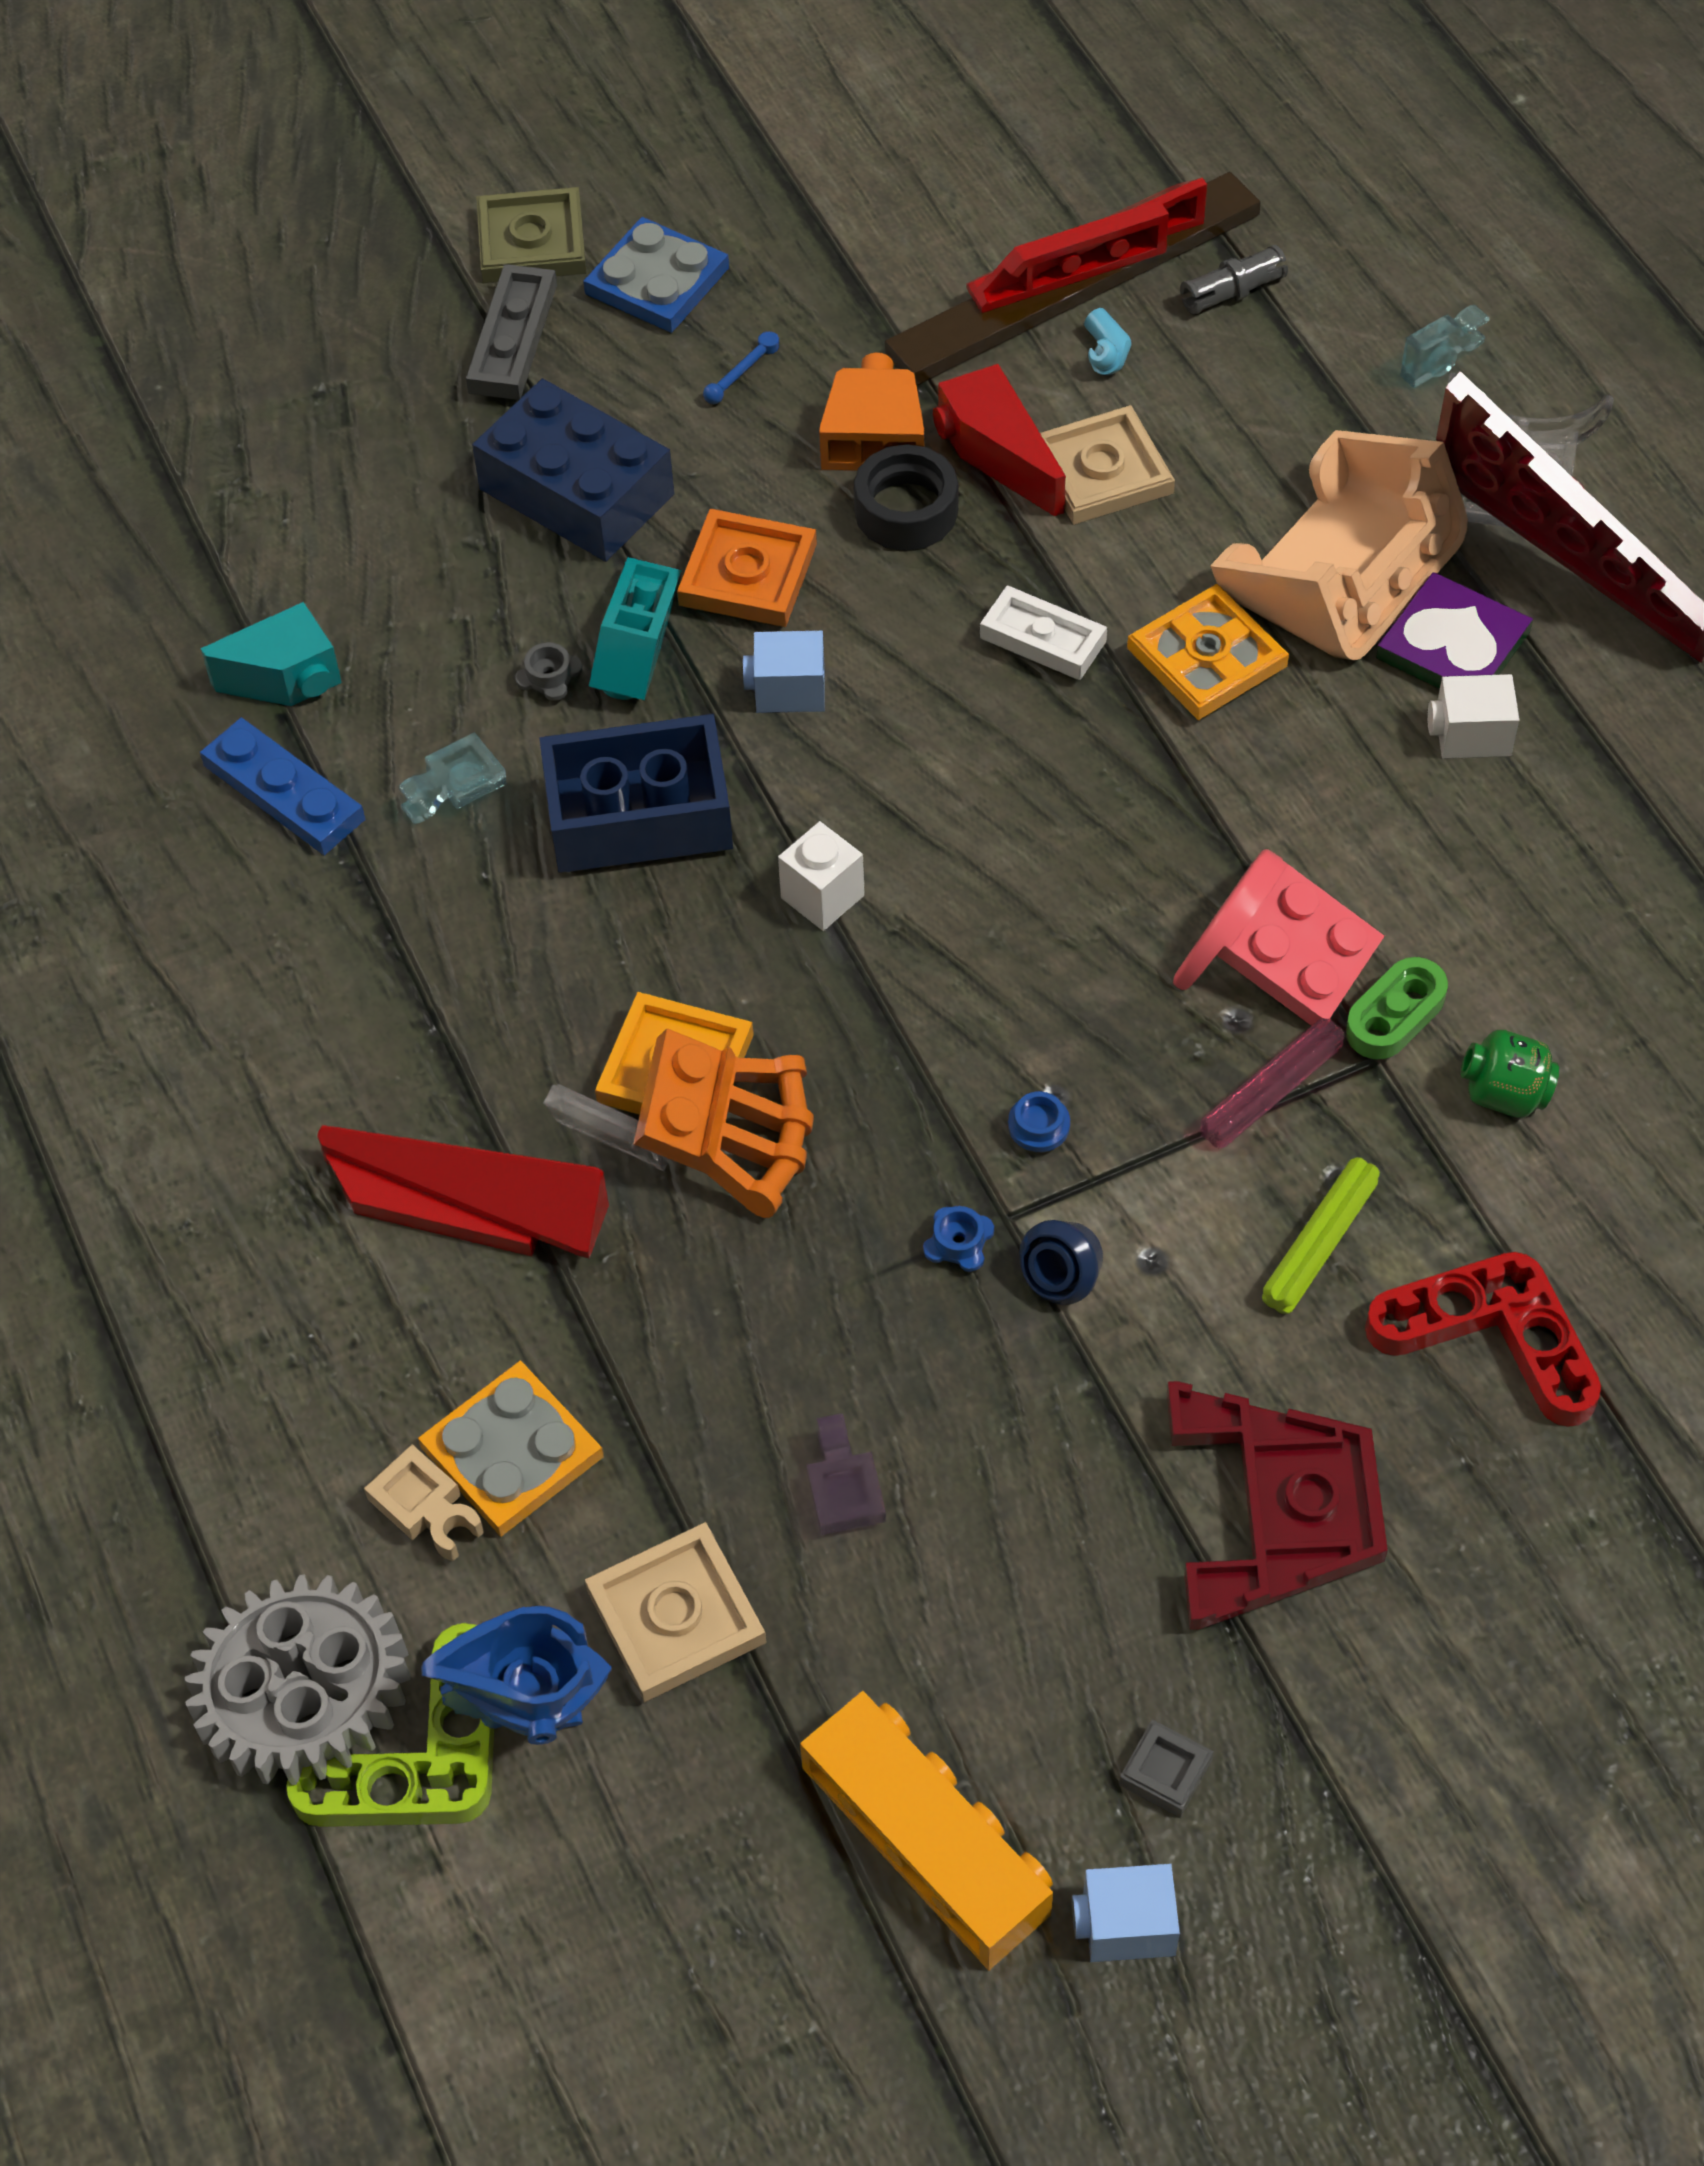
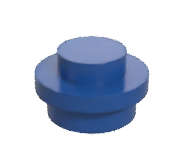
[1008,1091,1070,1152]

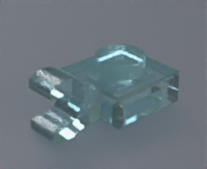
[399,732,507,824]

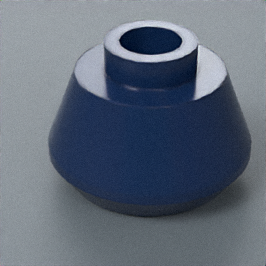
[1019,1220,1103,1305]

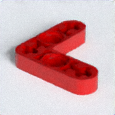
[1365,1252,1601,1427]

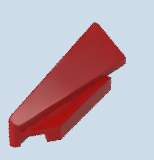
[966,178,1207,313]
[317,1125,609,1259]

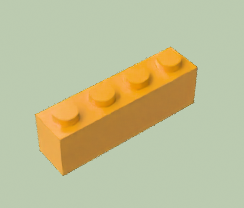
[800,1691,1053,1971]

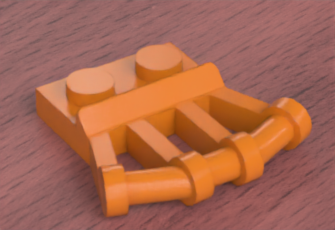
[633,1028,814,1218]

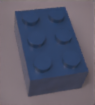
[472,378,674,562]
[539,714,733,873]

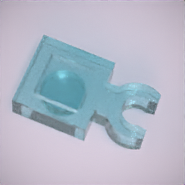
[1400,305,1489,388]

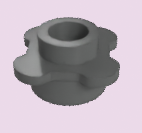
[515,642,582,700]

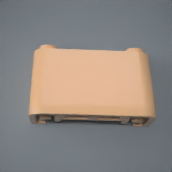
[1210,430,1468,660]

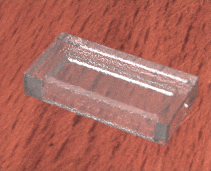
[543,1084,670,1171]

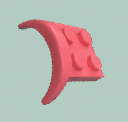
[1173,849,1384,1031]

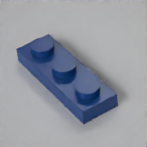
[200,717,366,855]

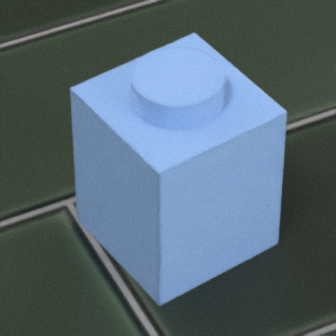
[743,631,825,713]
[1072,1864,1180,1962]

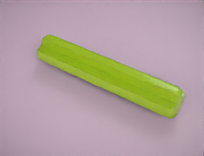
[1262,1157,1380,1314]

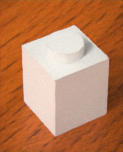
[1428,674,1520,759]
[778,821,864,931]

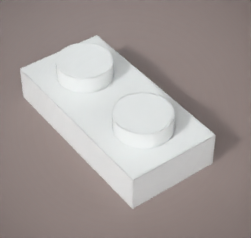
[980,585,1107,680]

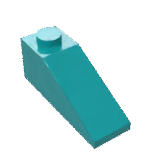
[589,557,682,700]

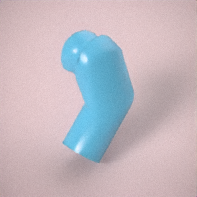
[1084,308,1132,375]

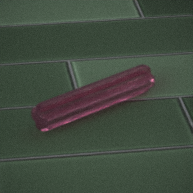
[1200,1018,1345,1149]

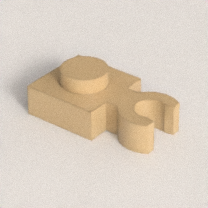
[364,1444,484,1561]

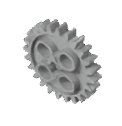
[185,1574,411,1785]

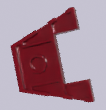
[1167,1381,1388,1630]

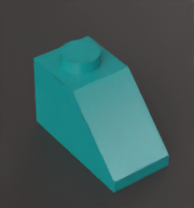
[201,602,342,706]

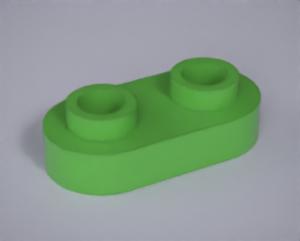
[1346,957,1448,1059]

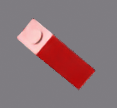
[933,364,1066,516]

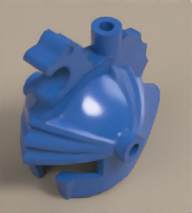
[421,1606,611,1745]

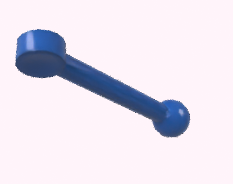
[703,331,779,405]

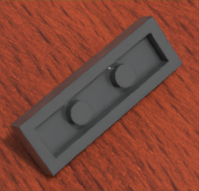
[466,264,557,400]

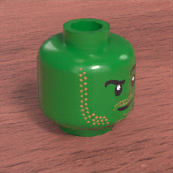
[1461,1030,1559,1118]

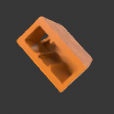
[819,353,924,471]

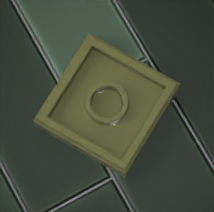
[476,187,587,283]

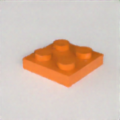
[677,509,817,627]

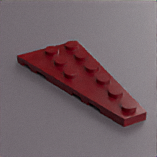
[1436,372,1704,663]

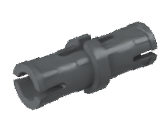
[1180,245,1288,314]

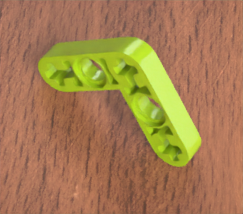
[286,1623,494,1827]

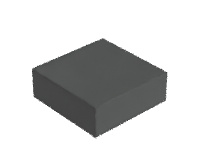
[1119,1720,1214,1818]

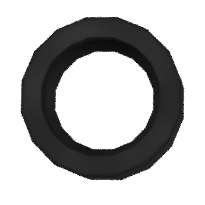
[853,444,959,551]

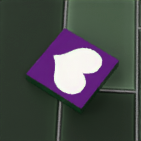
[1376,572,1533,689]

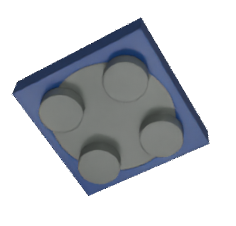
[583,217,729,333]

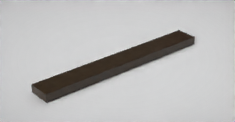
[885,171,1261,385]

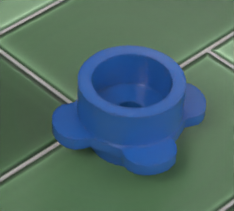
[923,1206,994,1272]

